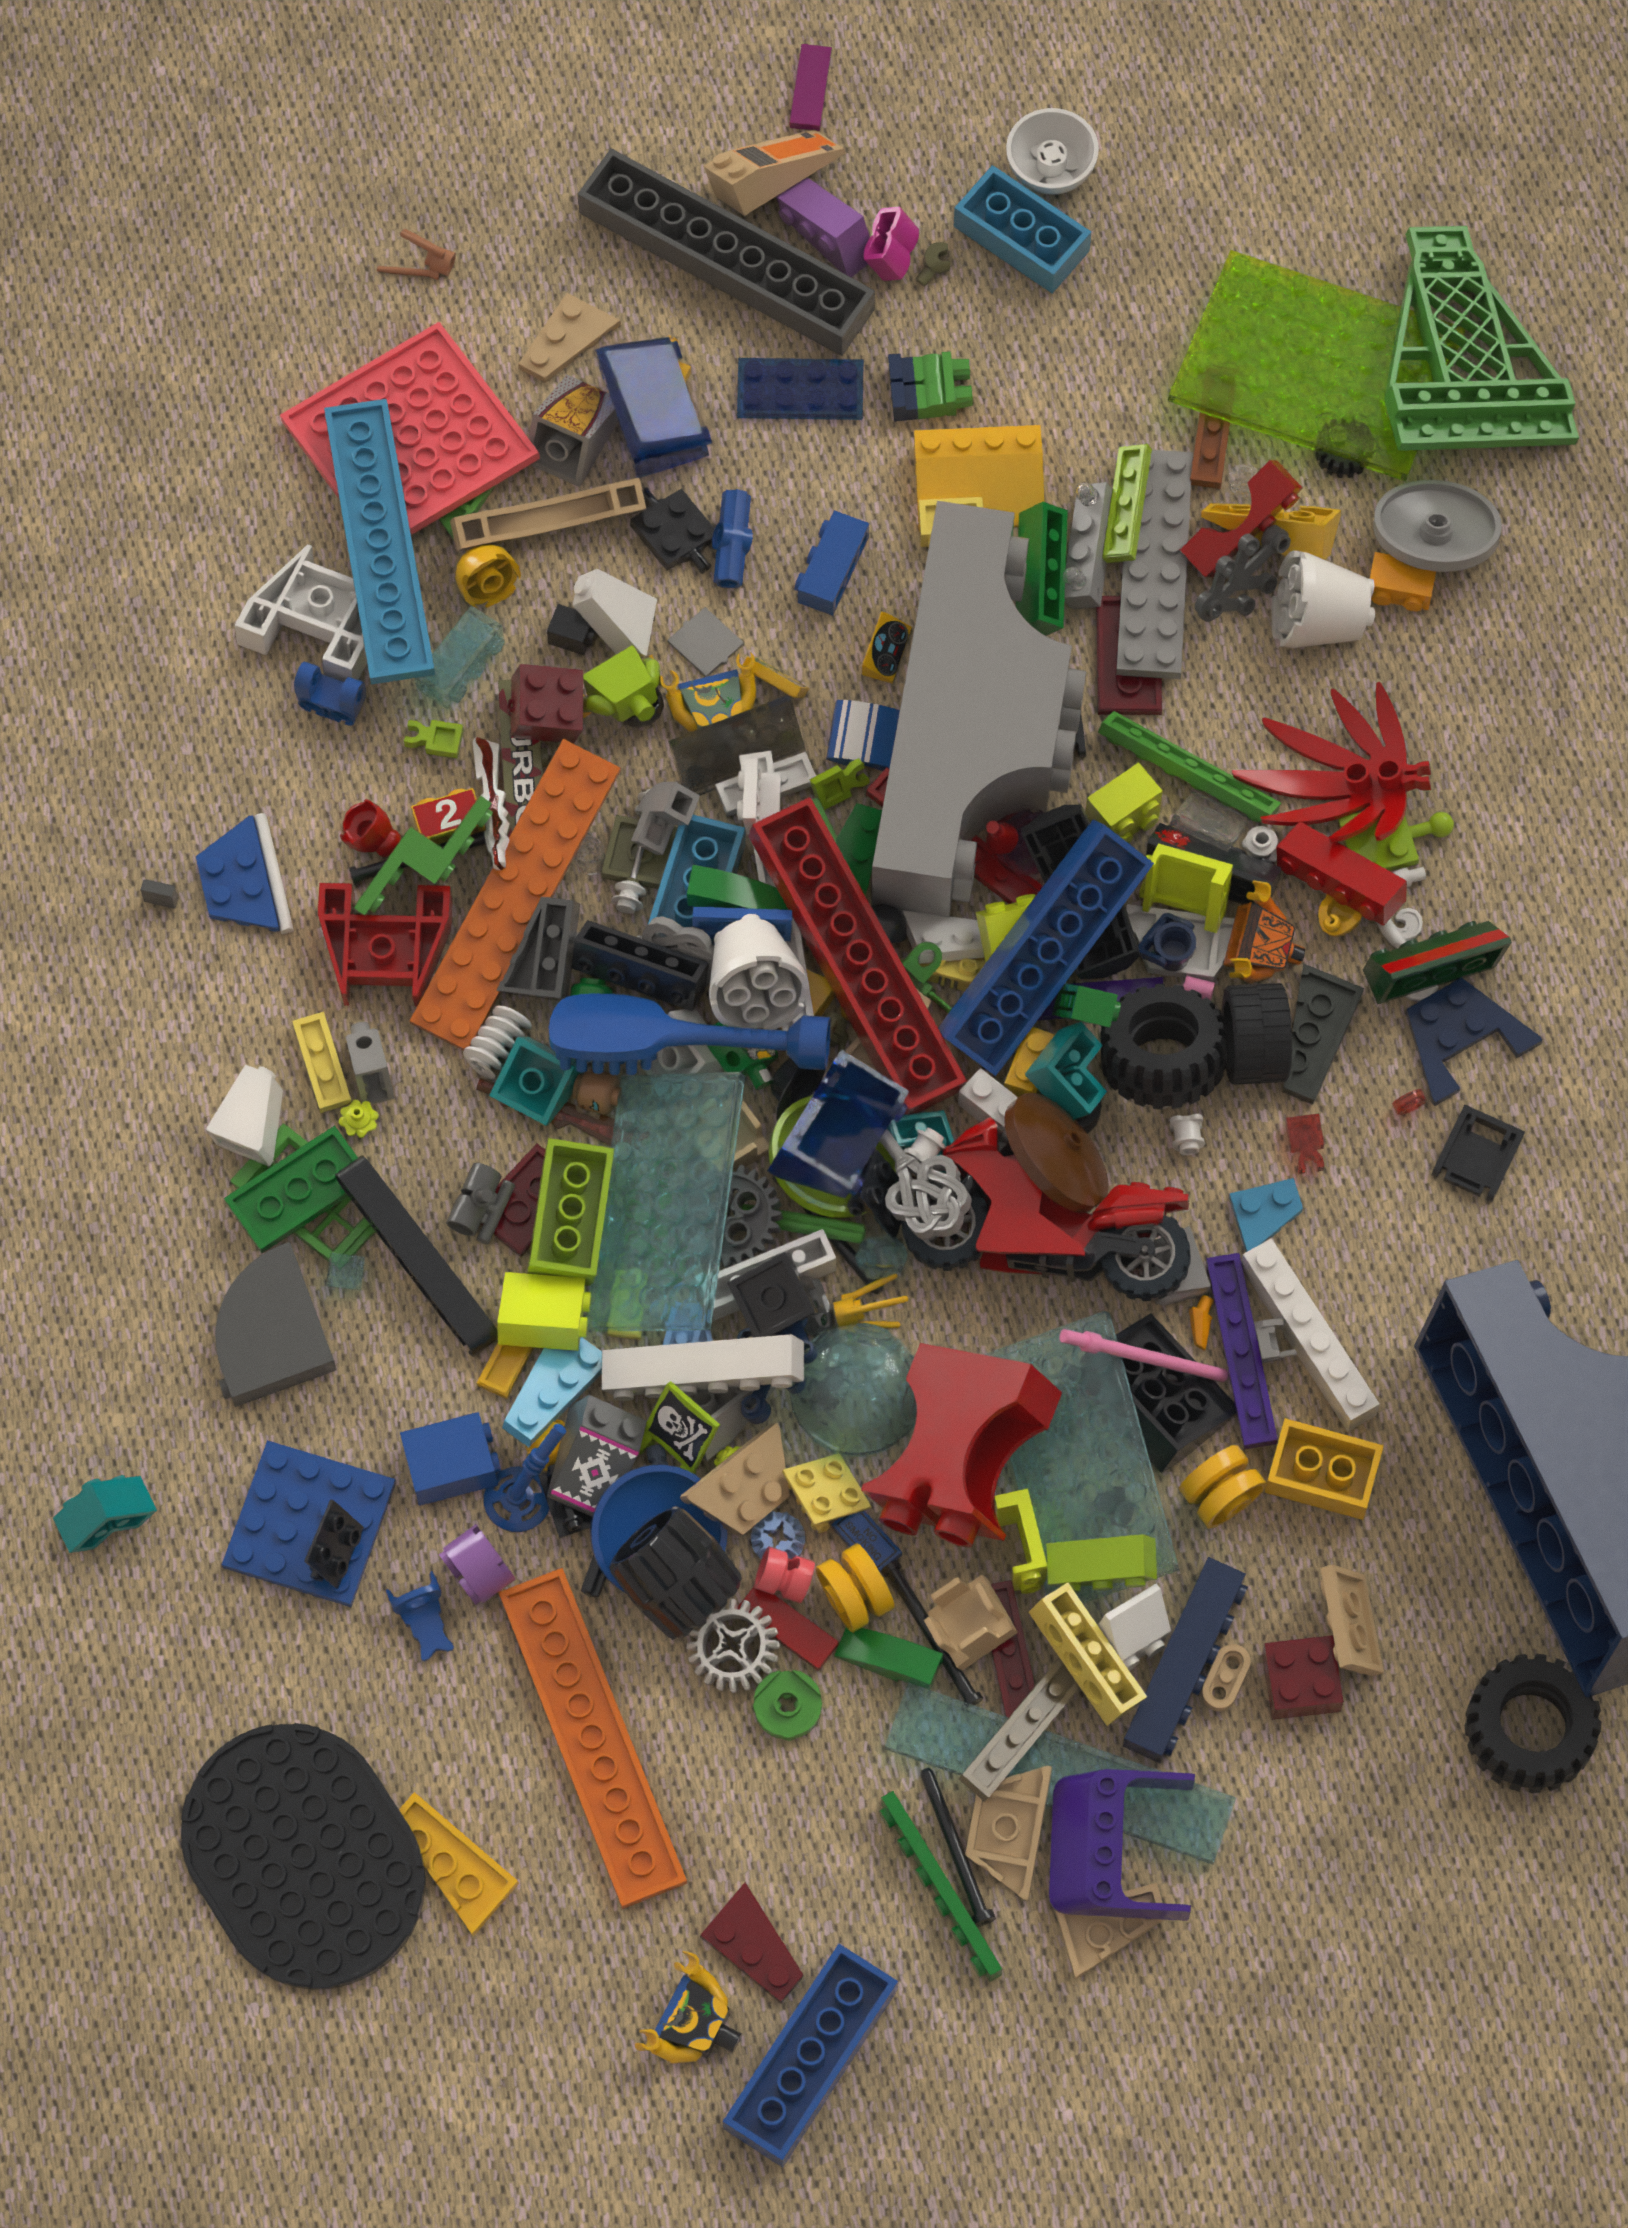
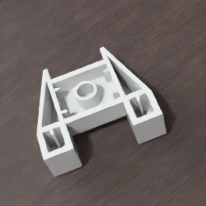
[235,545,367,682]

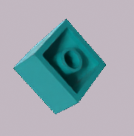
[489,1037,581,1126]

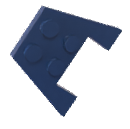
[1406,977,1543,1106]

